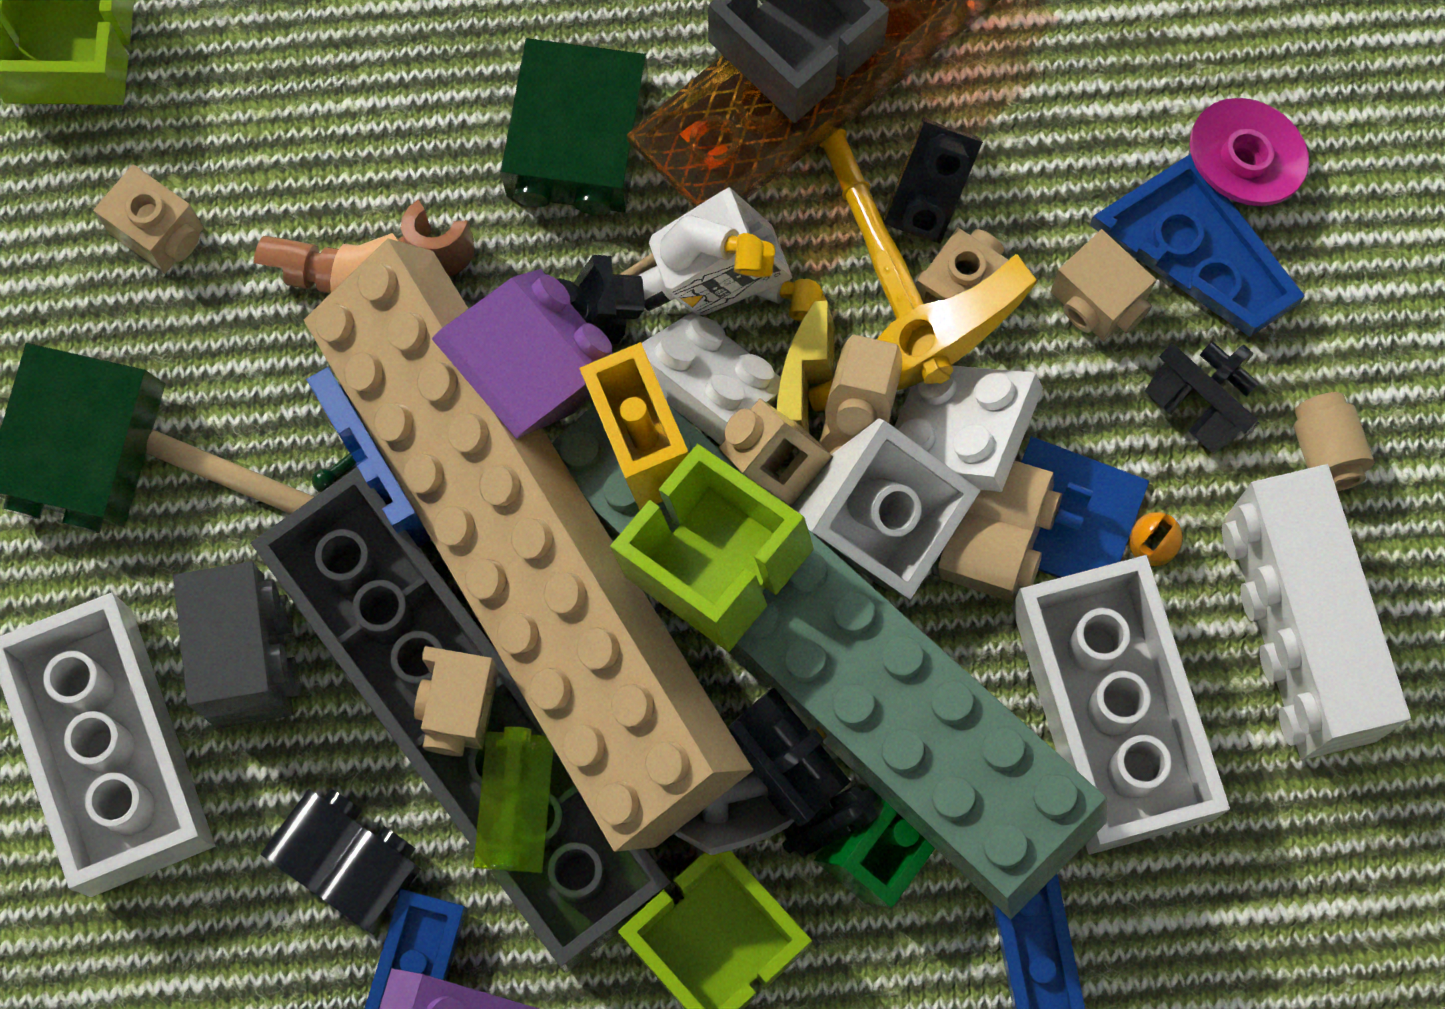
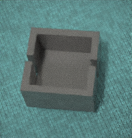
[708,0,889,123]
[173,561,301,729]

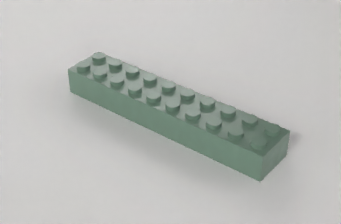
[552,404,1107,920]

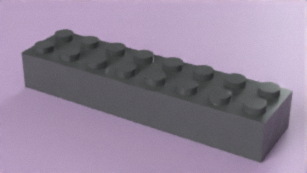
[250,467,673,973]

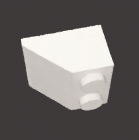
[791,419,981,600]

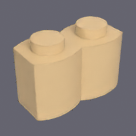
[819,334,902,454]
[938,460,1062,602]

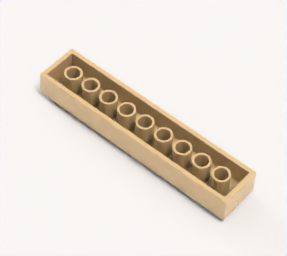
[304,238,753,852]

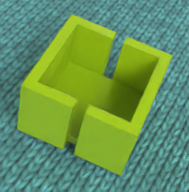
[0,0,134,105]
[610,443,814,652]
[618,850,812,1009]

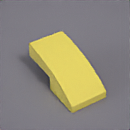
[777,301,835,433]

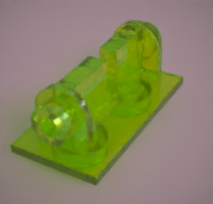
[473,727,554,873]

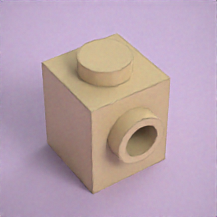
[93,164,204,274]
[1050,229,1157,342]

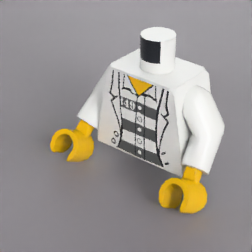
[637,187,827,322]

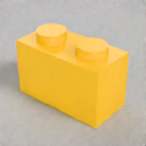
[579,342,689,510]

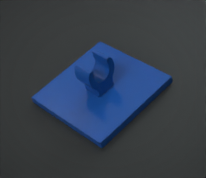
[1021,436,1150,578]

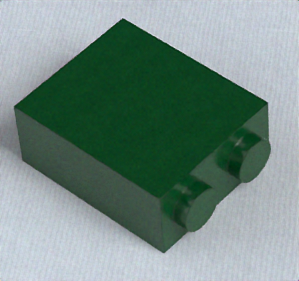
[500,38,649,216]
[0,343,166,533]

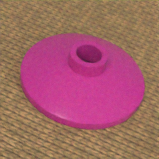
[1189,98,1309,206]

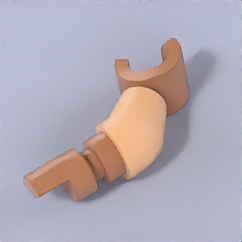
[253,200,474,294]

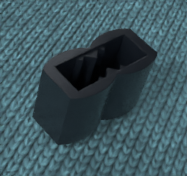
[260,788,421,935]

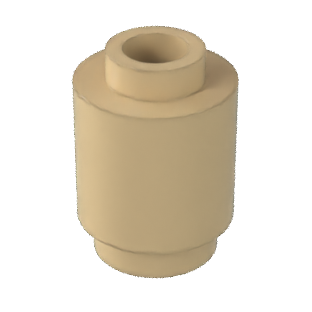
[1293,392,1375,491]

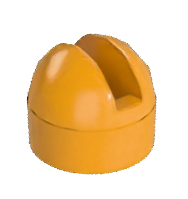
[1129,512,1183,566]

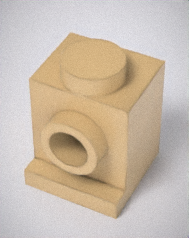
[916,227,1008,304]
[719,398,833,506]
[414,646,499,756]

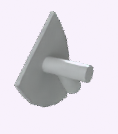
[674,771,794,855]

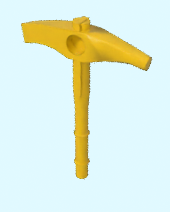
[807,105,1037,412]

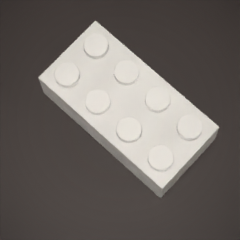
[1222,464,1411,760]
[1011,555,1230,855]
[0,592,216,897]

